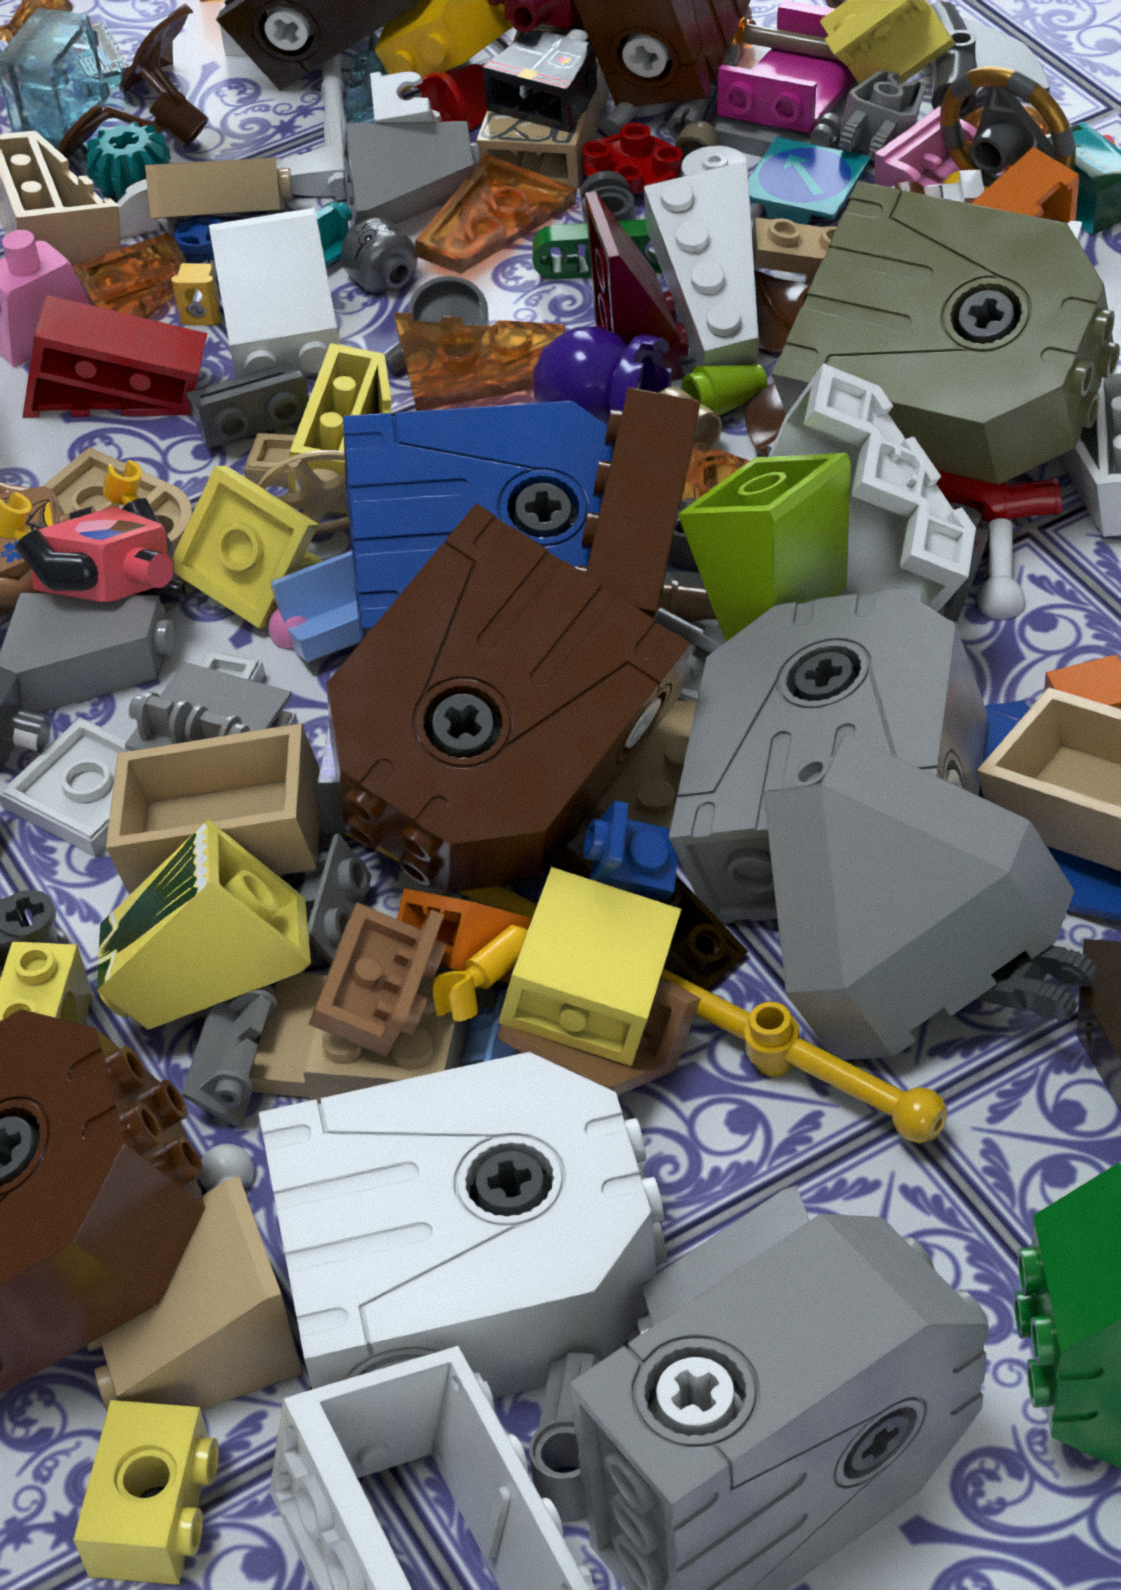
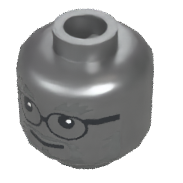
[341,217,418,294]

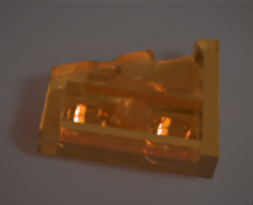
[72,232,187,319]

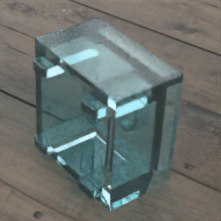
[0,8,110,149]

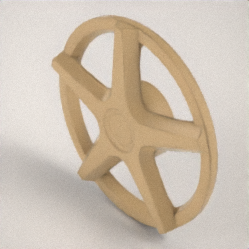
[258,450,350,535]

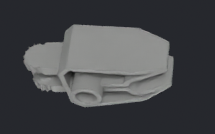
[838,70,926,161]

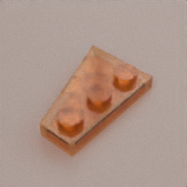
[415,154,577,274]
[393,312,566,411]

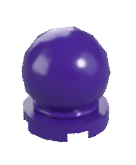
[532,326,672,425]

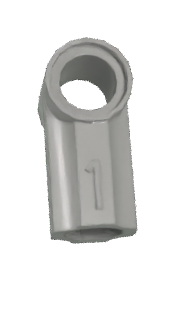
[529,1352,600,1521]

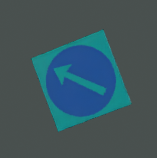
[748,137,872,225]

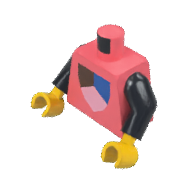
[0,460,174,602]

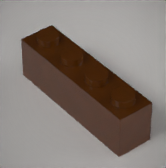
[575,387,701,622]

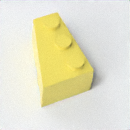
[288,343,392,514]

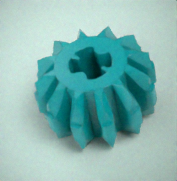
[86,122,171,200]

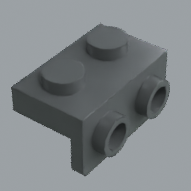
[186,362,309,449]

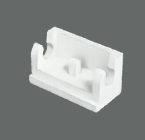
[370,72,442,123]

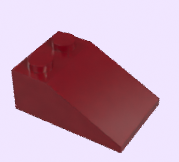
[585,191,689,381]

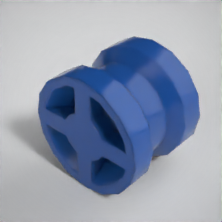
[174,215,222,277]

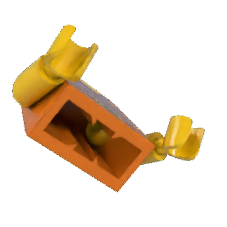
[397,888,532,1022]

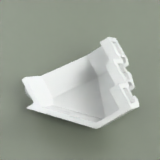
[768,363,976,612]

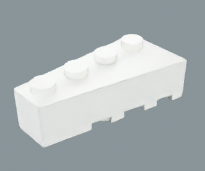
[644,160,759,366]

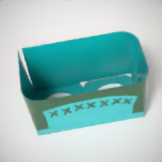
[1045,121,1121,236]

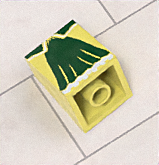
[97,820,311,1030]

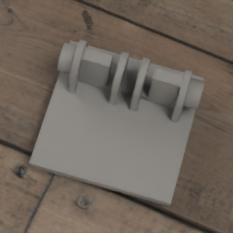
[125,662,292,751]

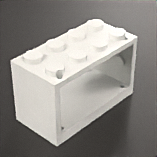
[269,1346,598,1590]

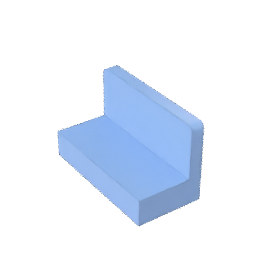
[271,551,360,663]

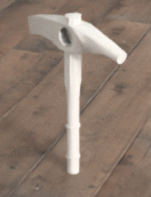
[282,53,347,200]

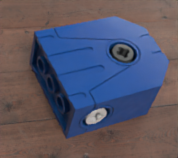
[343,401,614,642]

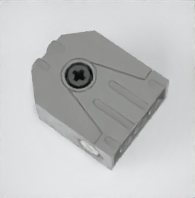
[668,588,988,924]
[569,1213,989,1590]

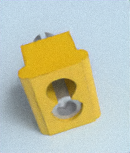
[171,260,221,325]

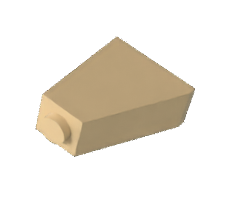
[145,157,293,219]

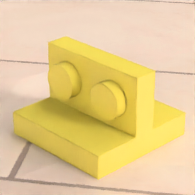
[819,0,956,85]
[172,465,324,628]

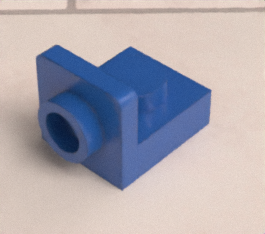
[583,800,678,901]

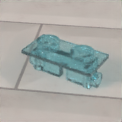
[344,32,388,123]

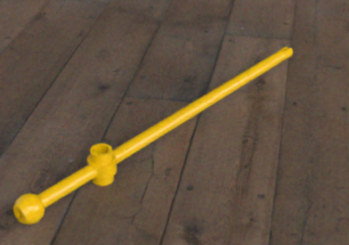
[343,833,948,1143]

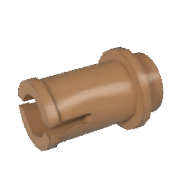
[659,579,717,622]

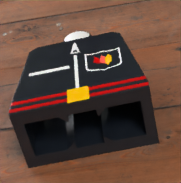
[482,29,598,133]

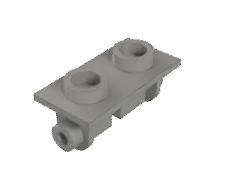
[300,834,371,968]
[181,985,278,1128]

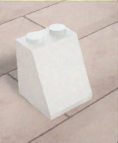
[209,208,340,378]

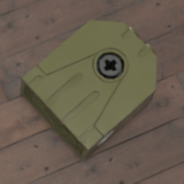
[771,181,1120,485]

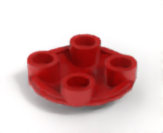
[582,123,683,194]

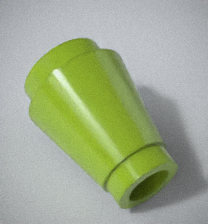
[681,363,768,416]

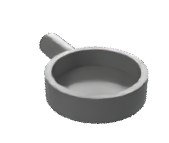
[385,276,489,374]

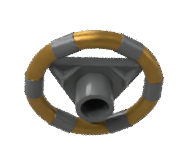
[940,66,1076,187]

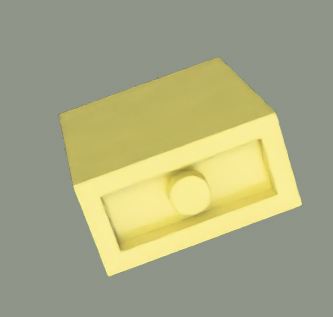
[498,867,681,1067]

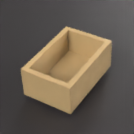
[977,687,1121,871]
[106,723,320,895]

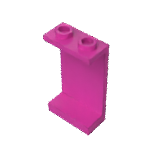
[717,0,857,134]

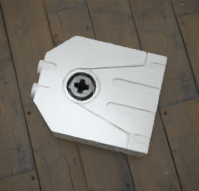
[258,1052,668,1399]

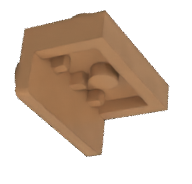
[308,903,447,1057]

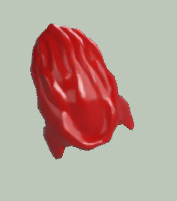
[415,64,487,131]

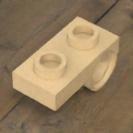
[752,217,837,285]

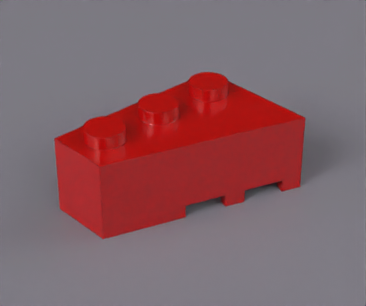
[22,295,207,418]

